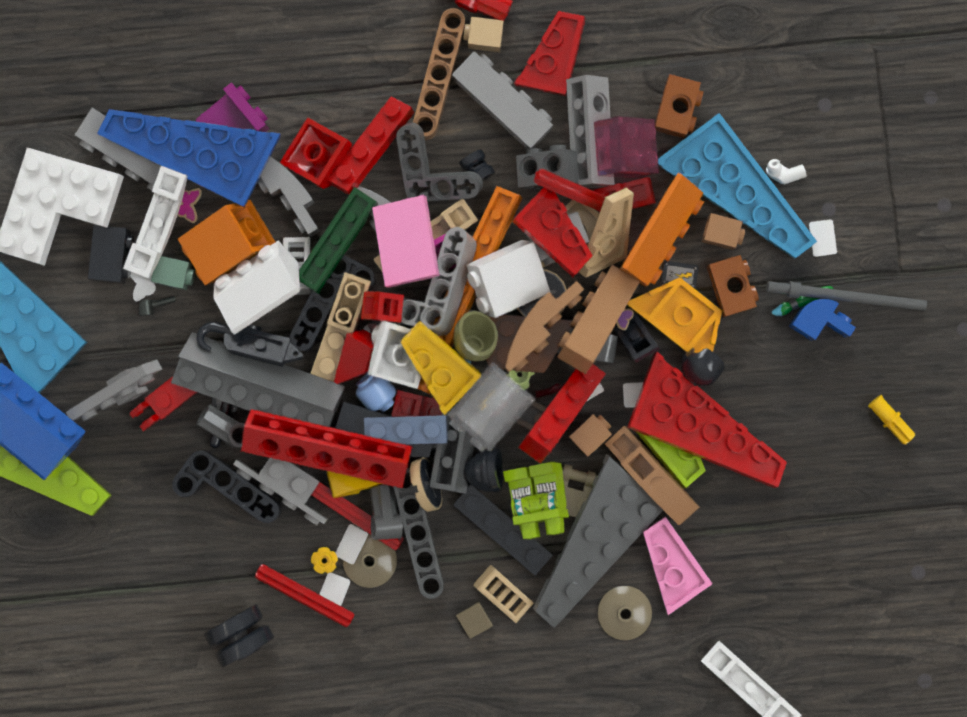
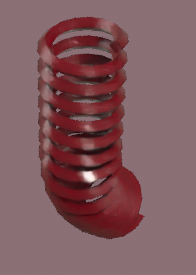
[535,383,562,398]

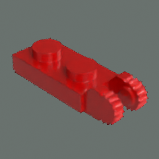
[129,376,198,431]

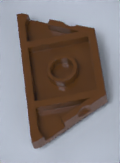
[486,315,573,373]

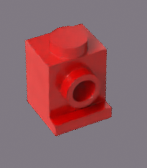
[361,292,404,323]

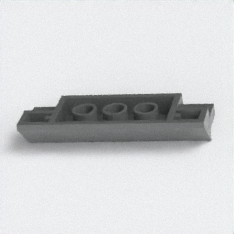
[171,332,345,427]

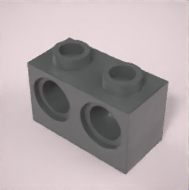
[516,145,578,190]

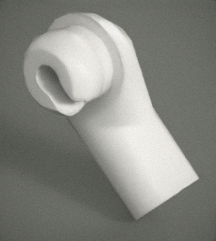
[766,159,807,184]

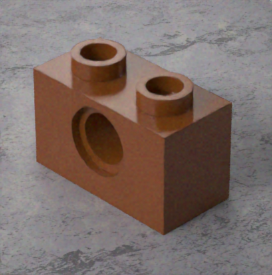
[653,74,703,138]
[706,255,759,318]

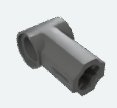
[196,404,245,448]
[370,484,403,540]

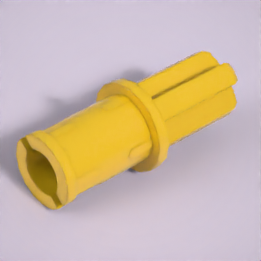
[868,395,915,445]

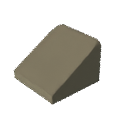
[456,602,493,639]

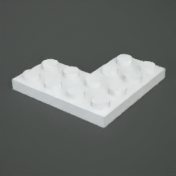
[0,148,124,266]

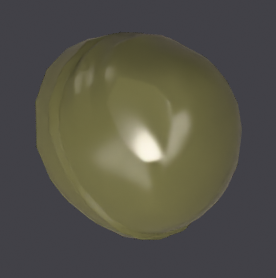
[453,311,498,361]

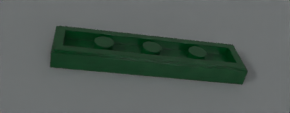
[299,187,378,293]

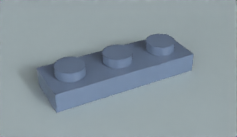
[364,416,448,444]

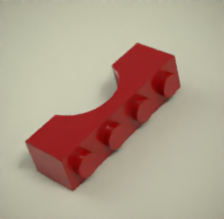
[518,364,606,464]

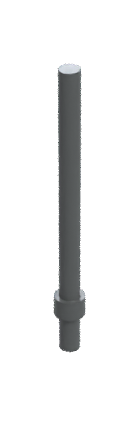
[766,281,927,311]

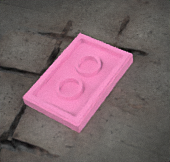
[372,195,440,288]

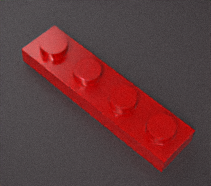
[327,96,415,195]

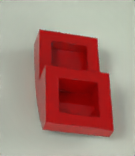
[594,177,656,214]
[391,390,453,417]

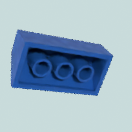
[0,363,86,480]

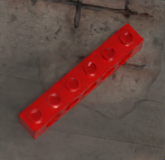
[241,409,412,488]

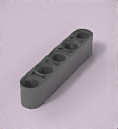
[393,468,444,599]

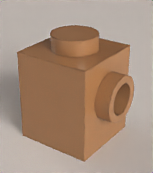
[702,213,745,250]
[568,414,612,457]

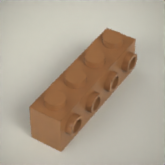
[558,265,640,374]

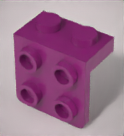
[196,83,269,132]

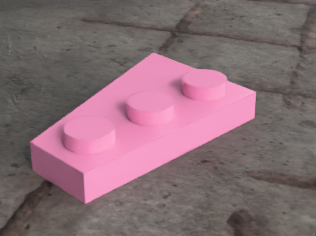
[643,517,712,615]

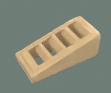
[474,565,534,623]

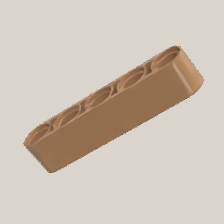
[413,8,465,140]

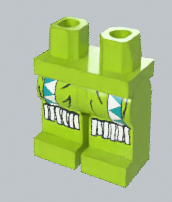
[503,462,569,539]

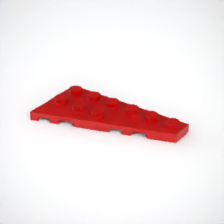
[627,352,787,488]

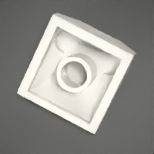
[368,320,421,389]

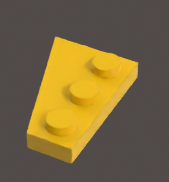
[401,321,482,415]

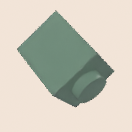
[151,256,195,291]

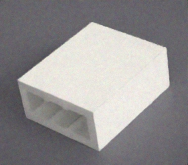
[466,240,550,318]

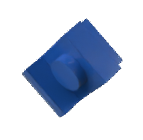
[789,299,856,341]

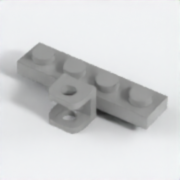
[66,360,162,422]

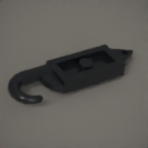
[196,322,304,367]

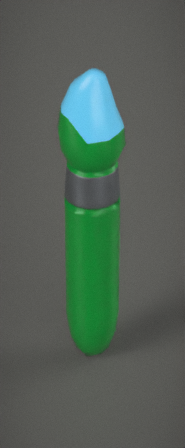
[772,286,834,316]

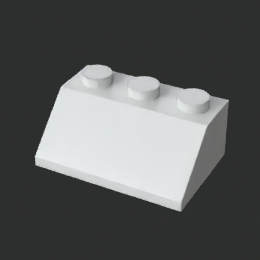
[214,241,300,335]

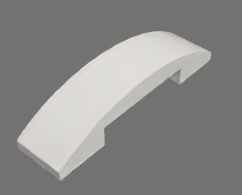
[123,166,188,278]
[701,641,802,717]

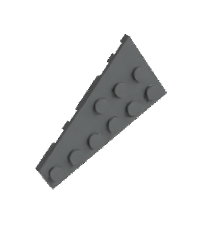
[533,454,663,628]

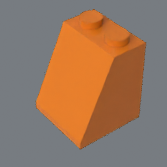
[178,200,275,285]

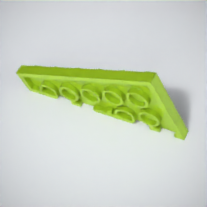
[0,445,111,516]

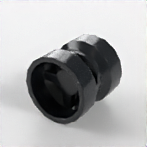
[459,149,495,186]

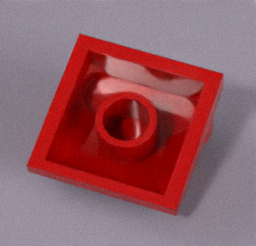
[280,118,352,189]

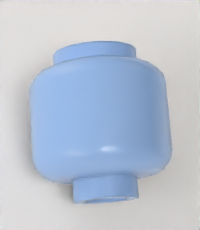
[356,373,396,412]

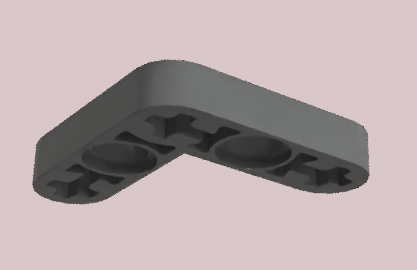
[397,122,483,201]

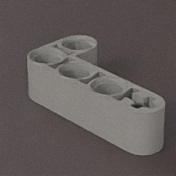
[401,227,477,336]

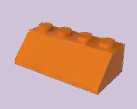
[620,173,704,288]

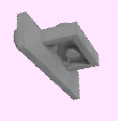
[233,458,328,525]

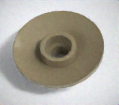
[343,534,397,588]
[598,586,652,640]

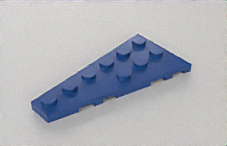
[97,109,281,208]

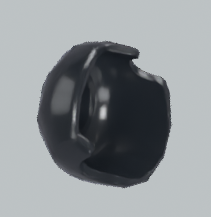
[680,348,725,386]

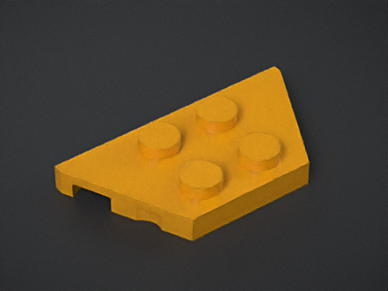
[627,277,722,353]

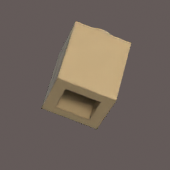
[463,17,503,53]

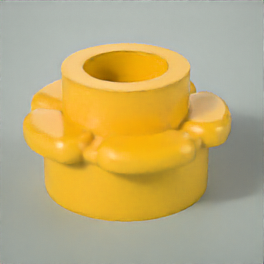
[311,547,338,574]

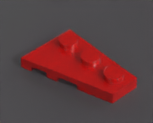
[514,11,586,96]
[512,188,593,277]

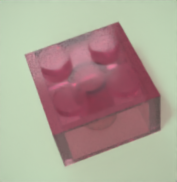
[594,116,659,178]

